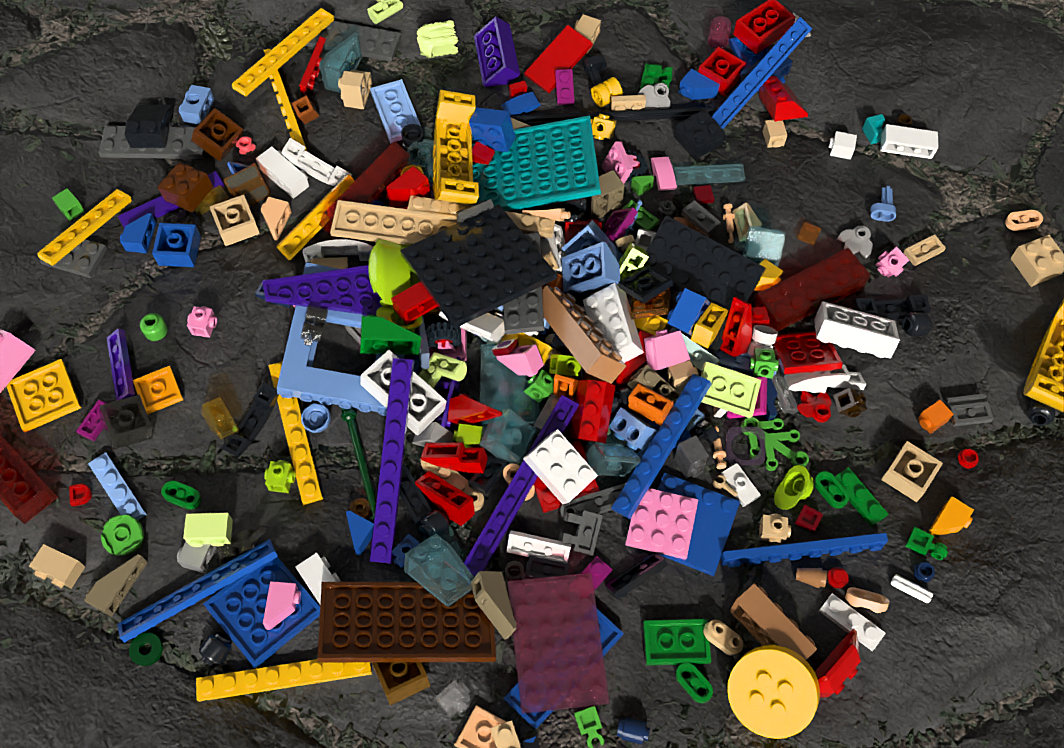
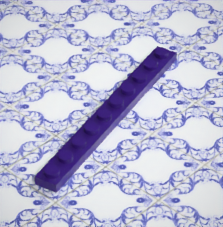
[370,358,414,563]
[461,395,579,577]

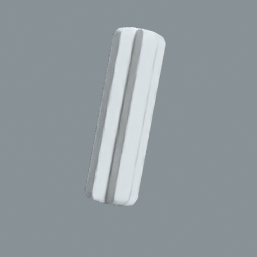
[891,575,933,603]

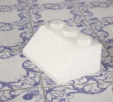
[439,311,505,344]

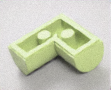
[367,0,403,24]
[418,352,467,389]

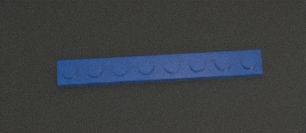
[711,17,812,129]
[611,374,712,519]
[720,533,888,568]
[117,539,278,643]

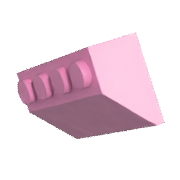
[0,329,36,393]

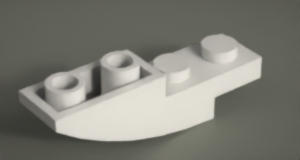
[784,365,866,393]

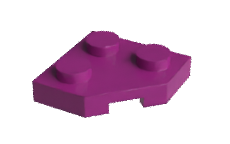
[604,207,638,241]

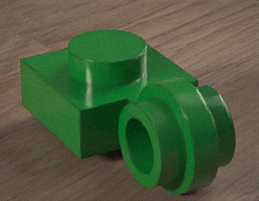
[905,527,948,560]

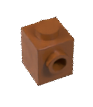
[291,95,320,124]

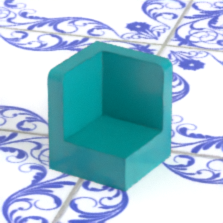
[862,114,885,144]

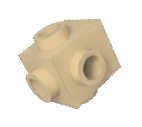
[759,514,791,545]

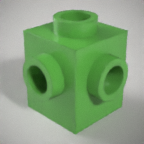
[749,348,779,379]
[524,369,554,403]

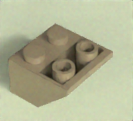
[590,170,625,219]

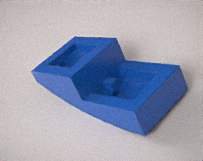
[501,92,541,117]

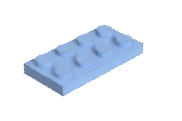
[370,79,421,143]

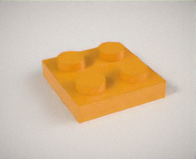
[133,366,183,415]

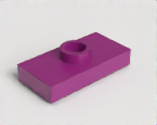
[76,399,117,441]

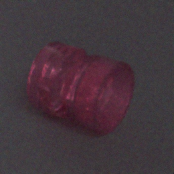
[708,16,732,49]

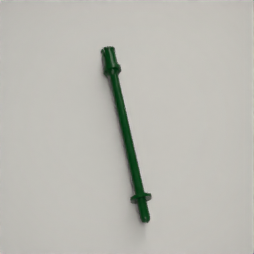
[341,407,377,523]

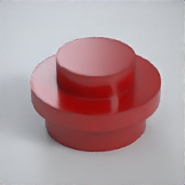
[957,449,978,468]
[827,567,848,588]

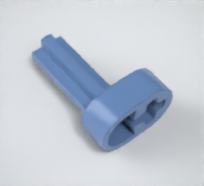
[870,186,896,221]

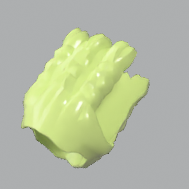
[416,20,458,58]

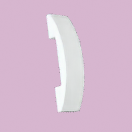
[281,138,352,187]
[303,239,374,262]

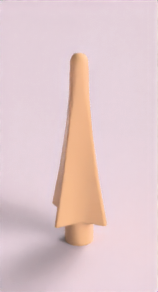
[522,208,571,221]

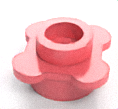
[236,137,256,154]

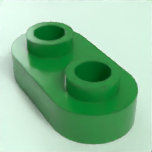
[814,471,849,509]
[161,481,202,510]
[675,663,713,703]

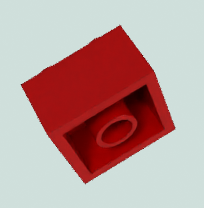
[698,47,746,96]

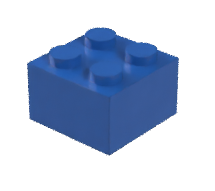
[469,108,516,152]
[152,223,201,267]
[667,288,711,336]

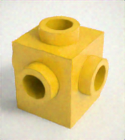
[591,114,617,140]

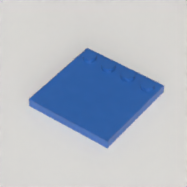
[650,473,740,576]
[203,557,320,668]

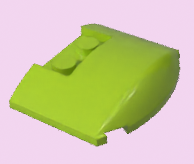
[368,239,420,307]

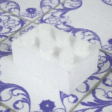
[523,429,598,504]

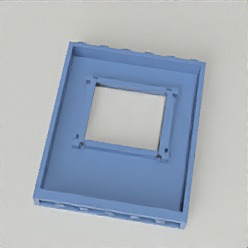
[277,262,405,416]

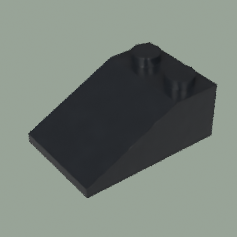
[124,105,172,148]

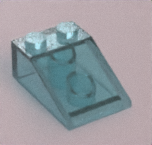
[319,33,362,93]
[404,533,474,607]

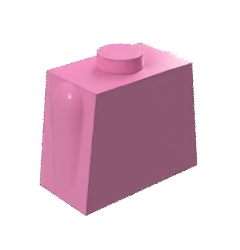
[644,329,690,370]

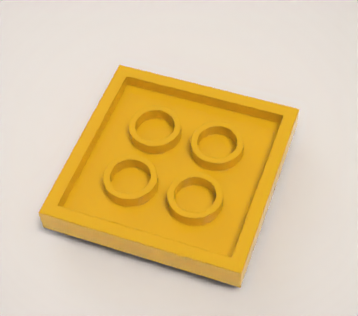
[7,359,81,432]

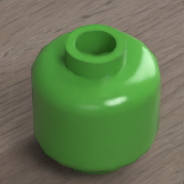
[140,313,168,341]

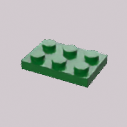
[643,619,711,665]

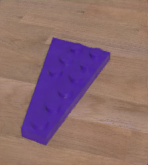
[262,265,382,316]

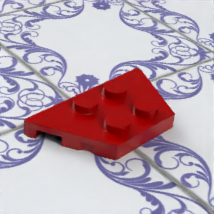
[299,36,326,95]

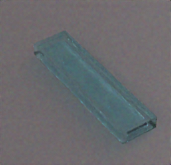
[673,164,745,185]

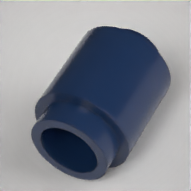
[617,717,650,745]

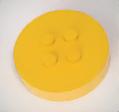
[728,645,820,739]

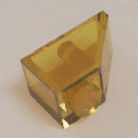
[201,397,239,439]

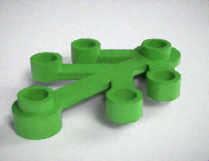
[741,417,809,471]

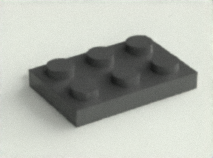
[39,232,107,278]

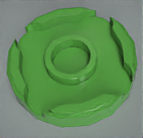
[101,515,144,556]

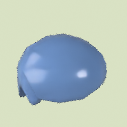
[301,403,331,433]

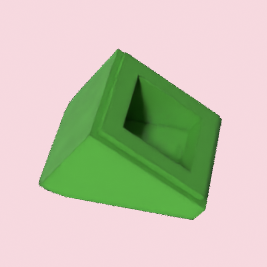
[631,175,654,196]

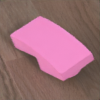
[651,157,677,191]

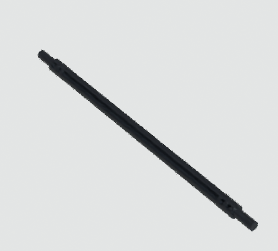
[510,106,718,125]

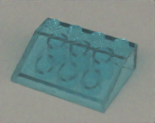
[480,344,539,424]

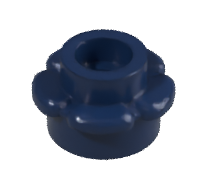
[914,562,935,582]

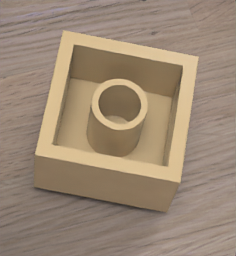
[210,195,260,246]
[1010,235,1064,287]
[881,441,943,502]

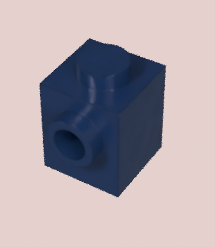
[392,534,425,571]

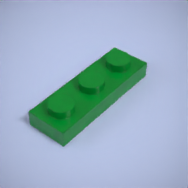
[835,467,888,527]

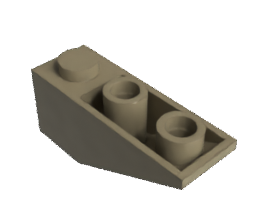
[627,365,680,406]
[471,571,517,639]

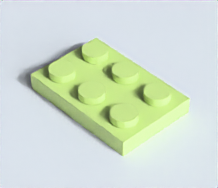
[701,362,761,418]

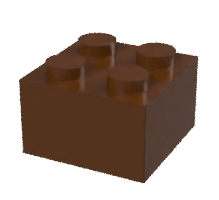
[191,108,244,162]
[157,162,213,212]

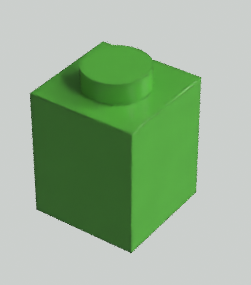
[52,188,85,221]

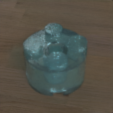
[407,139,433,182]

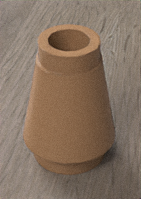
[796,568,827,588]

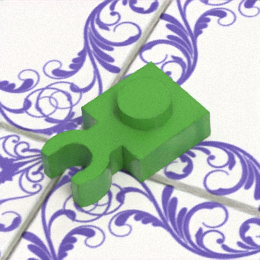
[574,706,604,748]

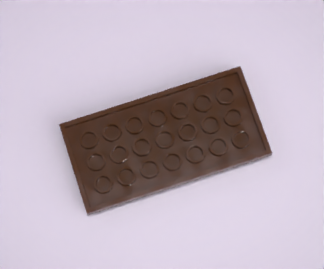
[318,582,496,663]

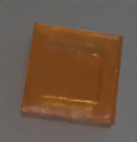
[797,222,821,245]

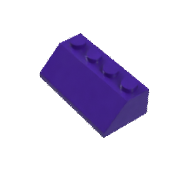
[474,16,520,87]

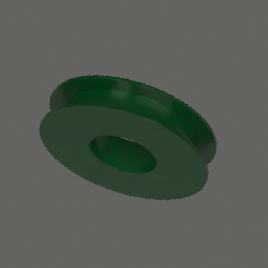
[129,633,163,666]

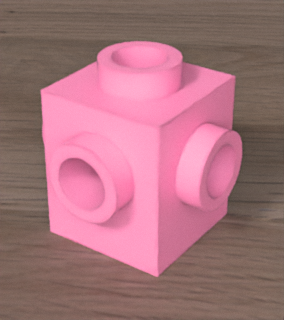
[875,247,909,278]
[187,306,217,338]

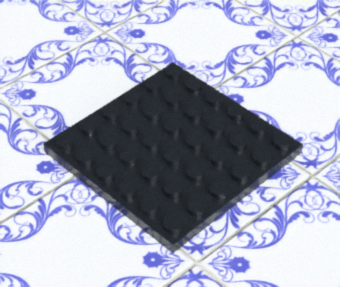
[400,204,557,329]
[626,215,766,357]

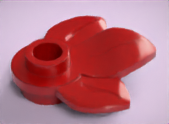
[797,391,832,422]

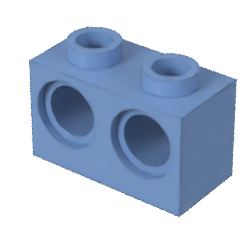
[609,407,658,451]

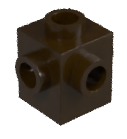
[833,388,867,418]

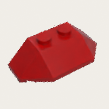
[815,628,861,697]

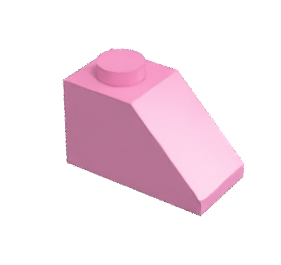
[496,344,544,377]
[263,582,301,630]

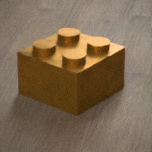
[372,662,430,706]

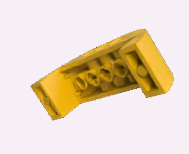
[433,90,479,205]
[1023,299,1064,412]

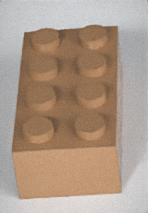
[730,584,817,660]

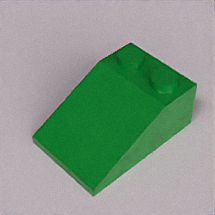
[360,315,421,355]

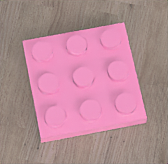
[625,488,698,559]

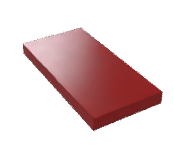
[524,25,593,94]

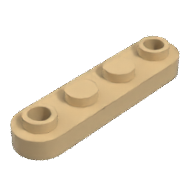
[421,460,484,511]

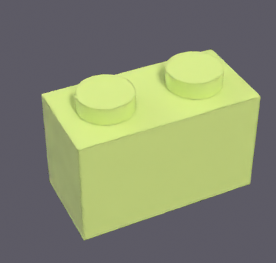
[183,513,233,547]

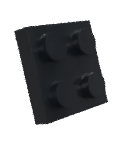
[618,264,673,304]

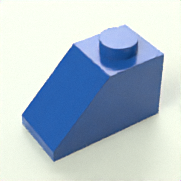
[679,69,720,100]
[120,213,157,253]

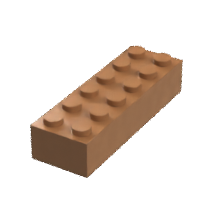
[543,285,626,384]

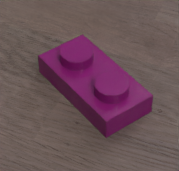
[555,69,574,105]
[569,556,613,601]

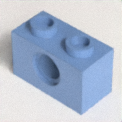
[179,85,215,125]

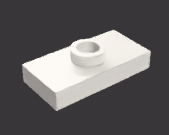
[720,463,761,507]

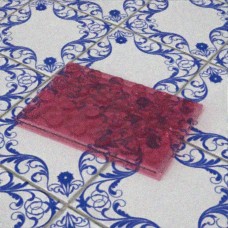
[507,573,609,714]

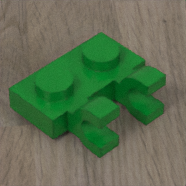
[640,64,673,93]

